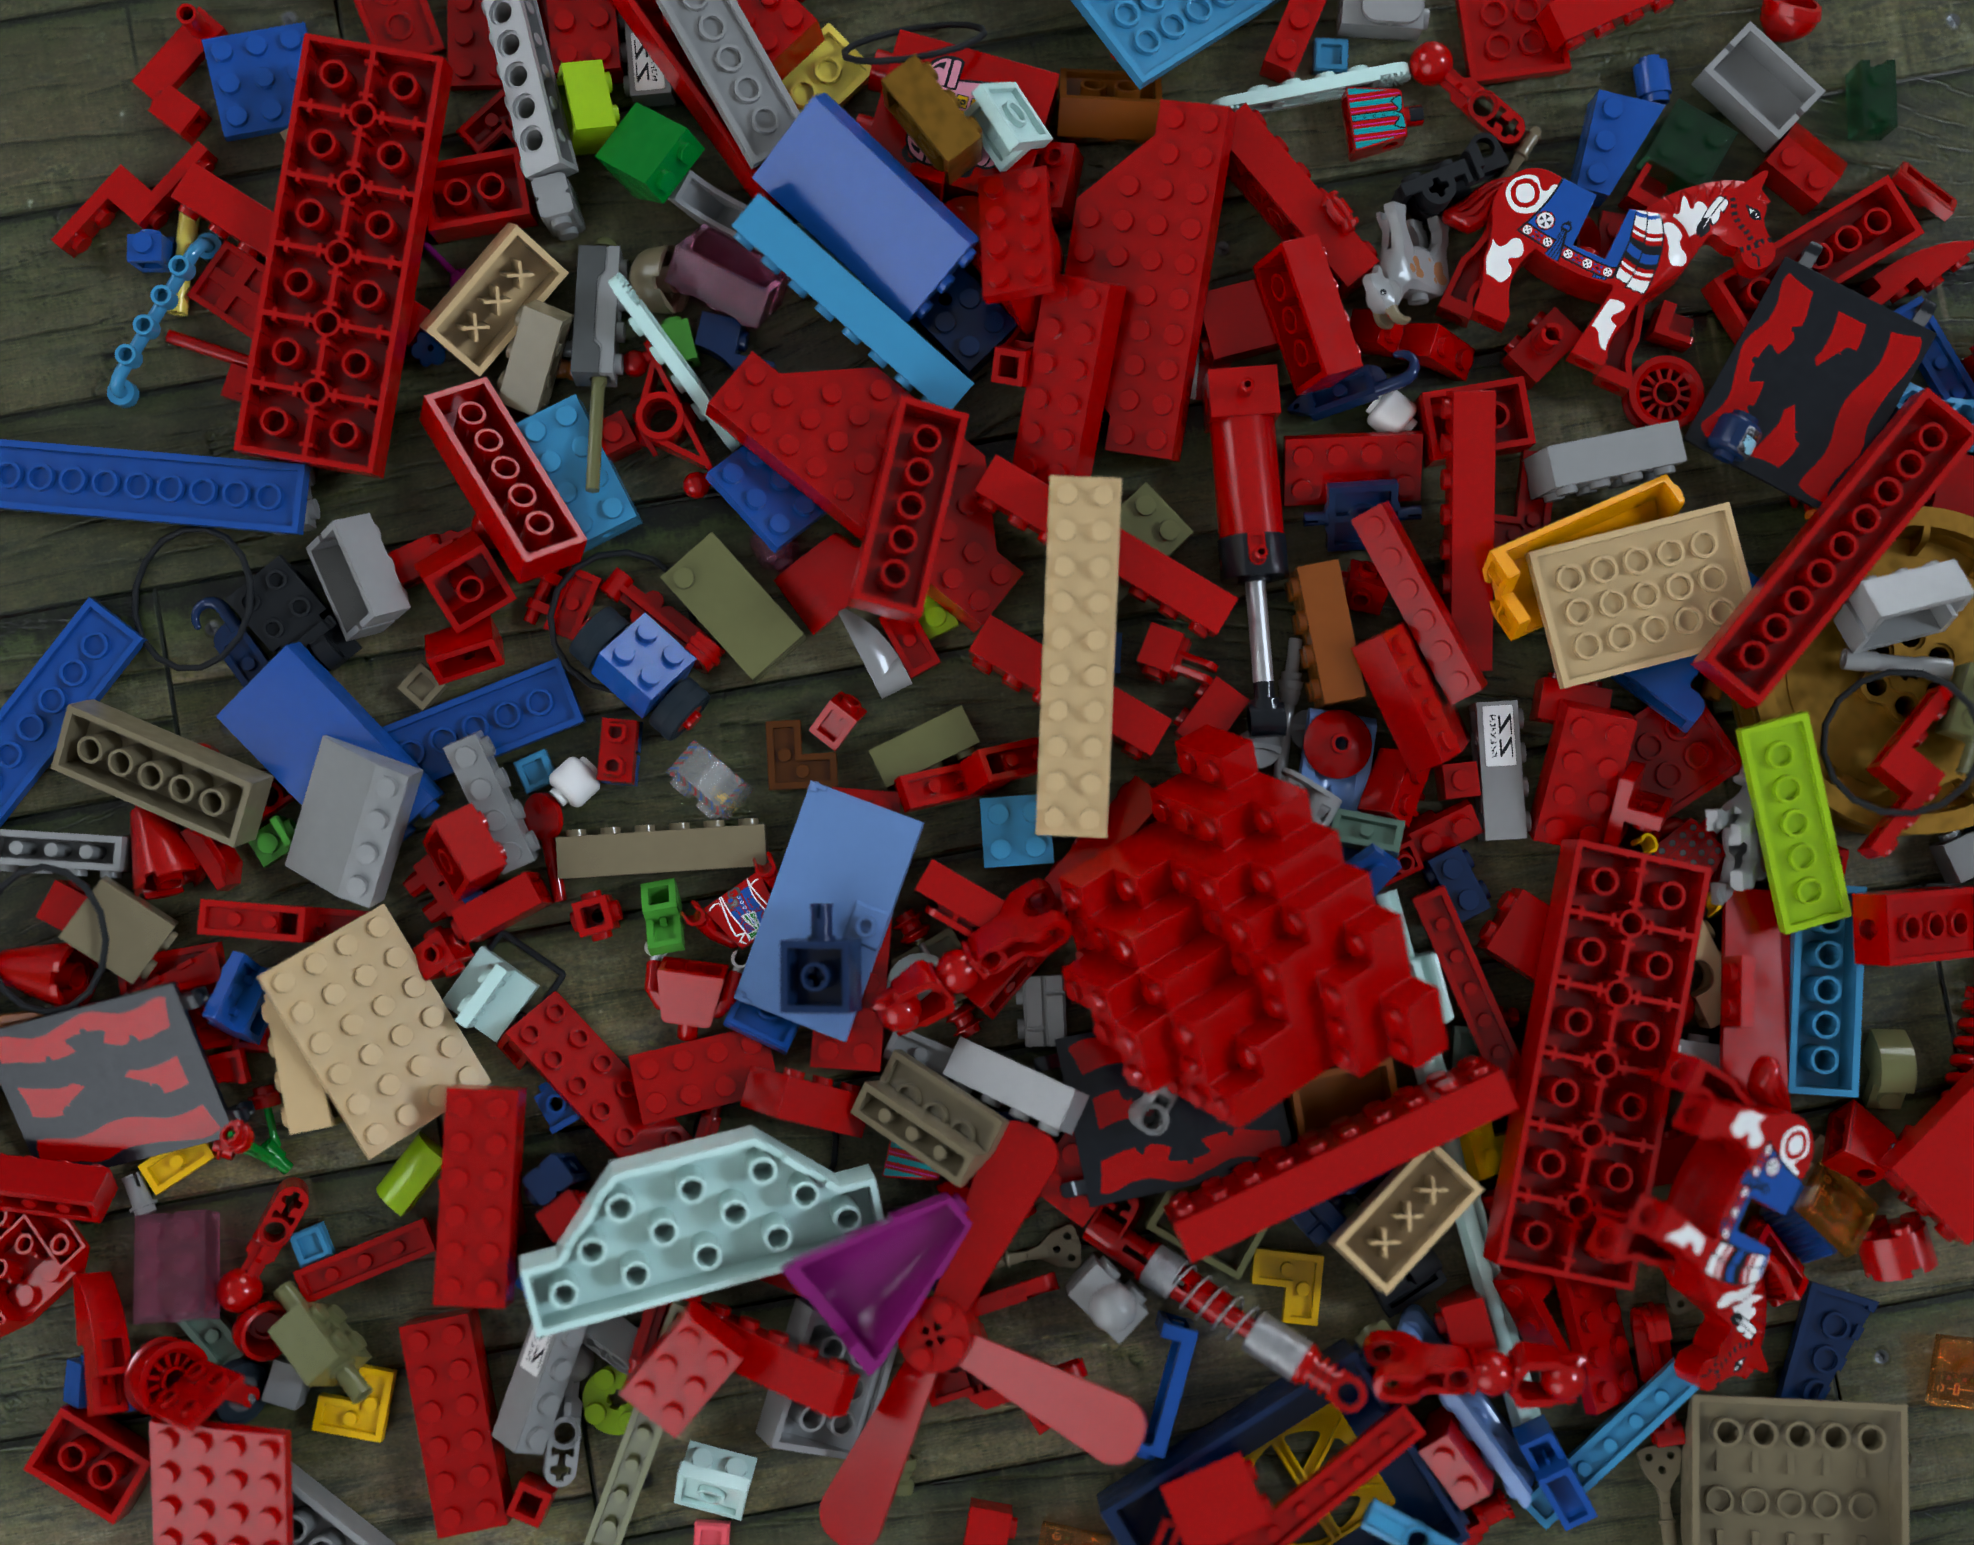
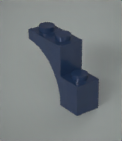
[695,311,778,373]

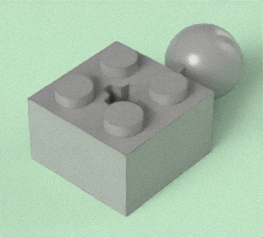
[1065,1253,1149,1344]

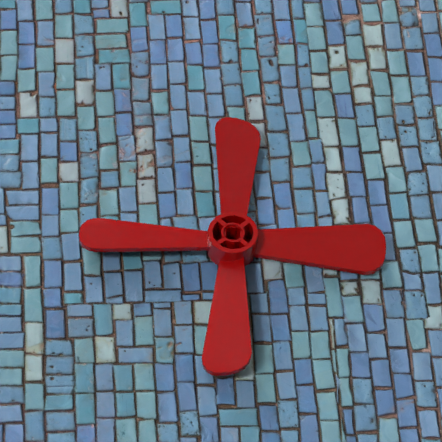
[759,1120,1147,1545]

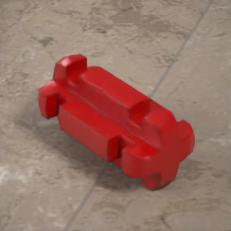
[1321,190,1359,233]

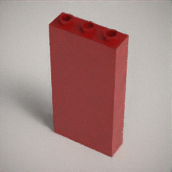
[1877,1066,1974,1246]

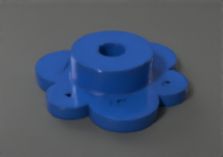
[410,331,446,366]

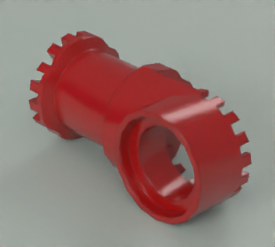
[1461,1488,1515,1545]

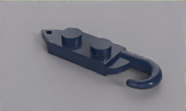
[1287,350,1420,421]
[191,597,270,687]

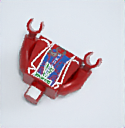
[681,852,779,949]

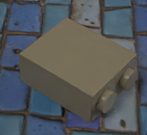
[58,875,179,985]

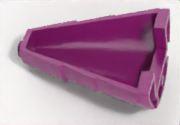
[781,1192,972,1376]

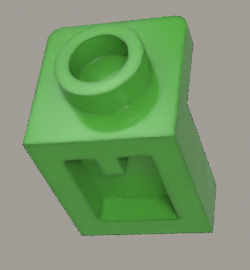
[248,815,296,867]

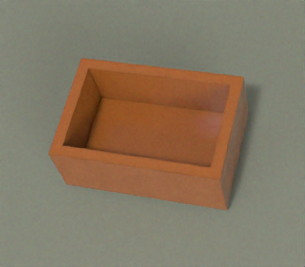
[1285,1057,1398,1142]

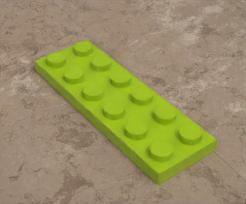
[1735,711,1852,935]

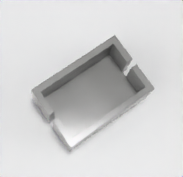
[1691,21,1825,153]
[306,513,411,642]
[1833,559,1974,654]

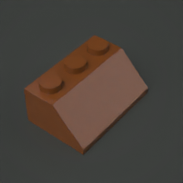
[1057,68,1163,143]

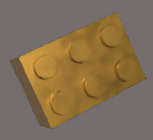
[882,54,983,185]

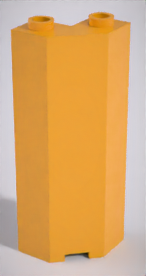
[1482,474,1685,641]

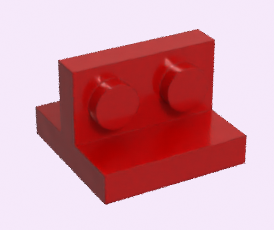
[1603,760,1674,847]

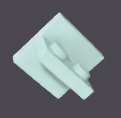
[964,82,1053,172]
[443,946,540,1043]
[674,1440,758,1521]

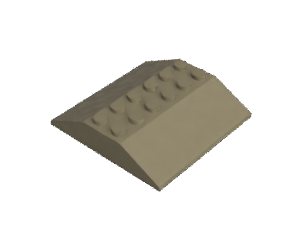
[1681,1394,1910,1545]

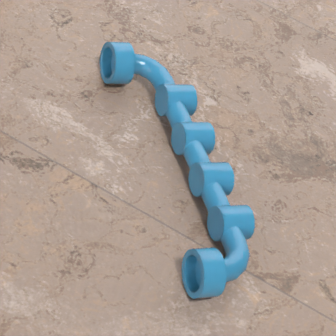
[107,232,224,408]

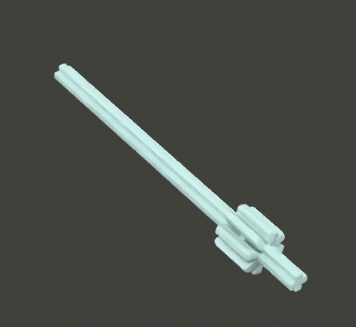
[1374,889,1541,1437]

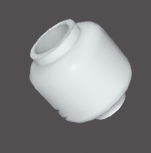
[1366,390,1418,433]
[549,756,600,808]

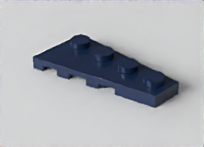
[1775,1280,1880,1400]

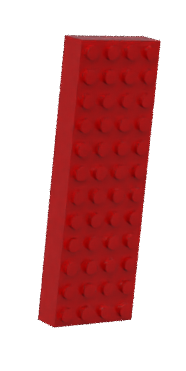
[233,33,453,479]
[1483,839,1712,1291]

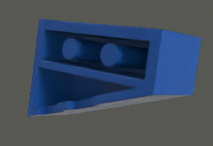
[1570,89,1666,208]

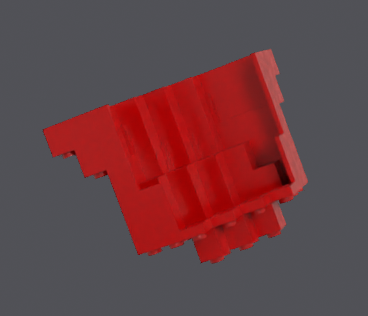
[1059,724,1448,1130]

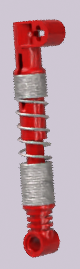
[1082,1197,1369,1413]

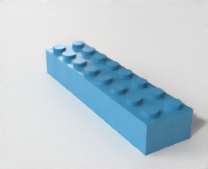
[731,193,974,409]

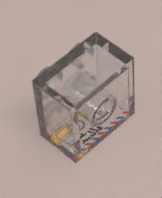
[666,740,754,820]

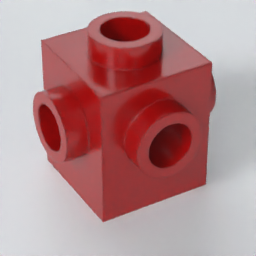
[1341,559,1389,616]
[570,890,623,942]
[412,926,475,981]

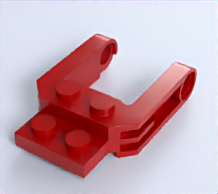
[929,1271,1088,1410]

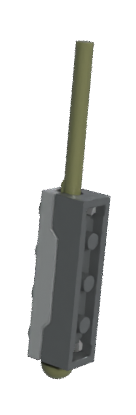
[571,237,630,493]

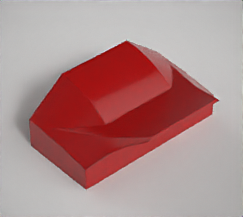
[180,828,243,891]

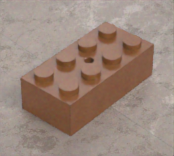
[1284,559,1366,709]

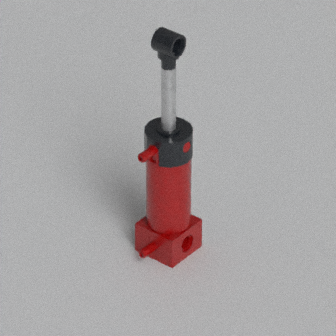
[1201,364,1290,739]

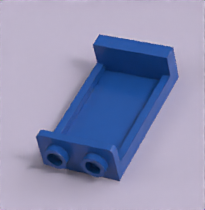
[1136,1310,1199,1460]

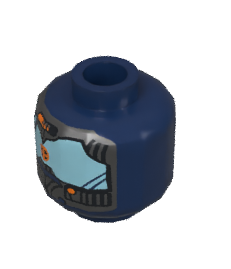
[1707,409,1762,465]

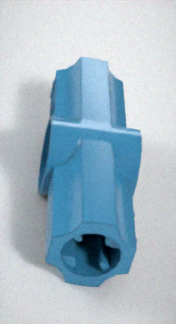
[1360,1497,1461,1545]

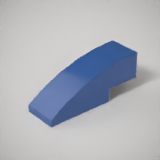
[1512,1414,1598,1531]

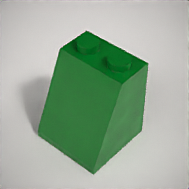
[595,102,705,204]

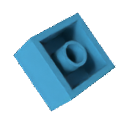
[980,794,1054,869]

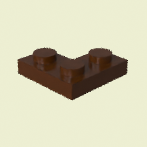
[766,720,839,791]

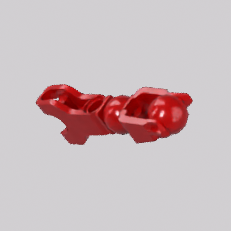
[871,878,1072,1036]
[1363,1330,1587,1408]

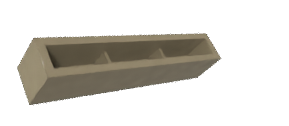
[556,818,769,879]

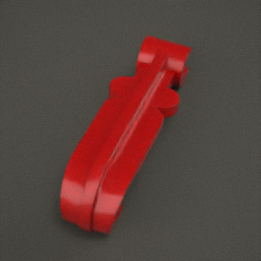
[600,567,726,674]
[1630,1302,1685,1448]

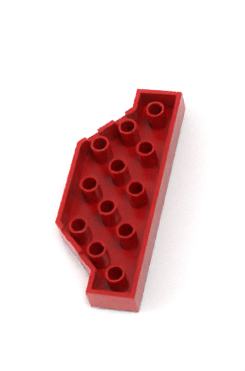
[1065,99,1237,462]
[705,351,1024,633]

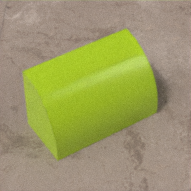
[376,1131,443,1216]

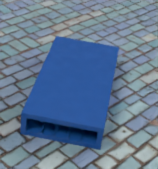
[752,93,980,323]
[216,642,445,842]

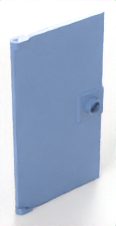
[733,781,924,1042]

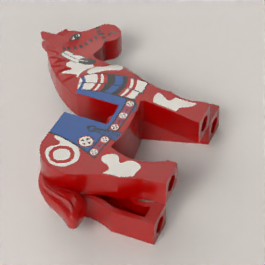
[1435,168,1776,398]
[1585,1050,1814,1391]

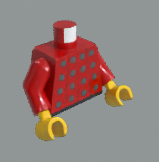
[1630,816,1726,918]

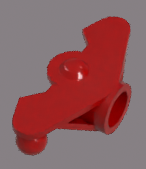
[623,340,714,499]

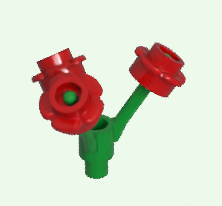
[212,1084,293,1175]

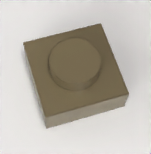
[397,662,449,711]

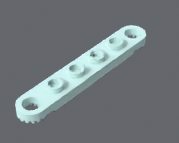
[1211,62,1411,114]
[608,272,742,452]

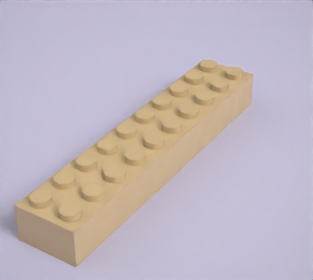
[1035,476,1122,838]

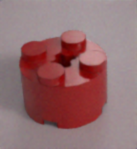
[1853,1211,1939,1282]

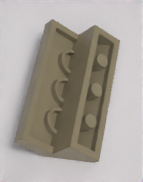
[850,1049,1010,1187]

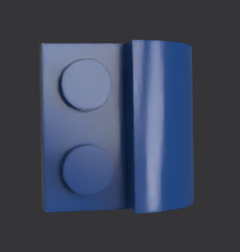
[203,950,270,1045]

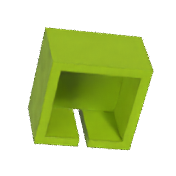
[556,59,620,155]

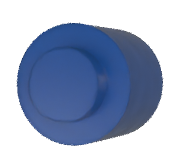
[1632,54,1672,105]

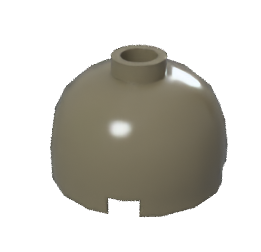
[627,245,690,314]

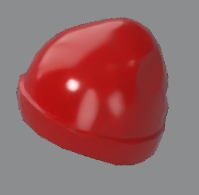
[1760,0,1822,43]
[232,1301,287,1362]

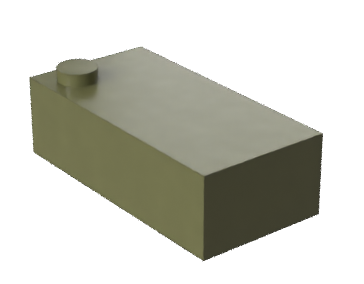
[660,532,807,684]

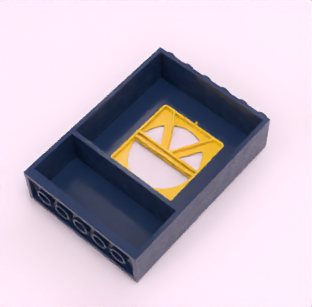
[1096,1338,1471,1545]

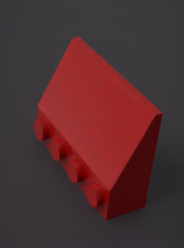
[1351,620,1471,775]

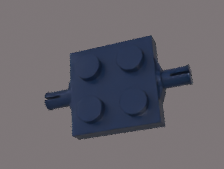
[1303,479,1422,552]

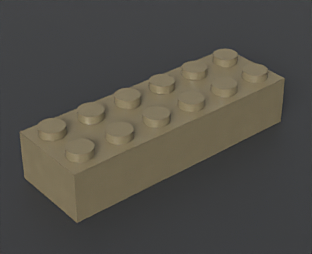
[51,699,274,848]

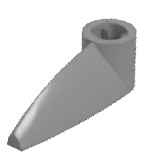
[838,608,913,699]

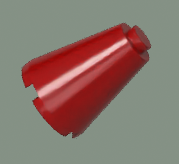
[130,805,206,899]
[0,942,99,1007]

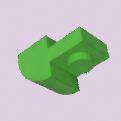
[640,878,685,956]

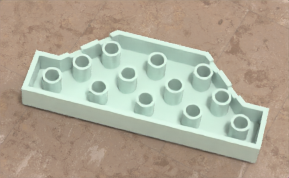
[519,1125,884,1338]

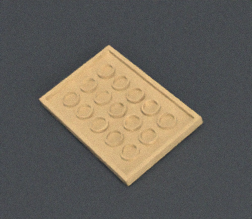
[1525,502,1752,689]
[256,904,492,1159]

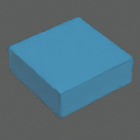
[1312,38,1348,75]
[513,749,555,794]
[289,1221,336,1268]

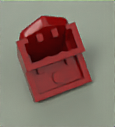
[1743,1213,1809,1302]

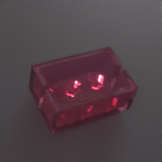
[665,224,791,329]
[133,1209,220,1325]

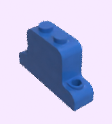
[1610,654,1705,733]

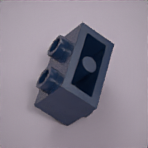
[1421,845,1491,923]

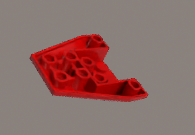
[0,1210,90,1338]

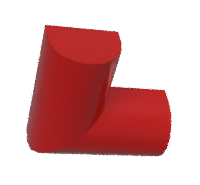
[456,87,518,154]

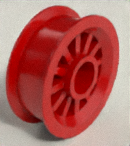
[1621,355,1704,429]
[124,1336,208,1417]

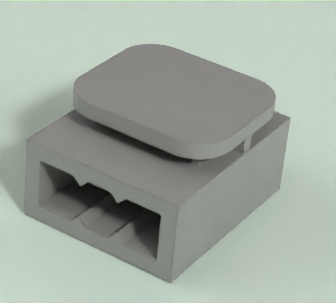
[1336,0,1430,42]

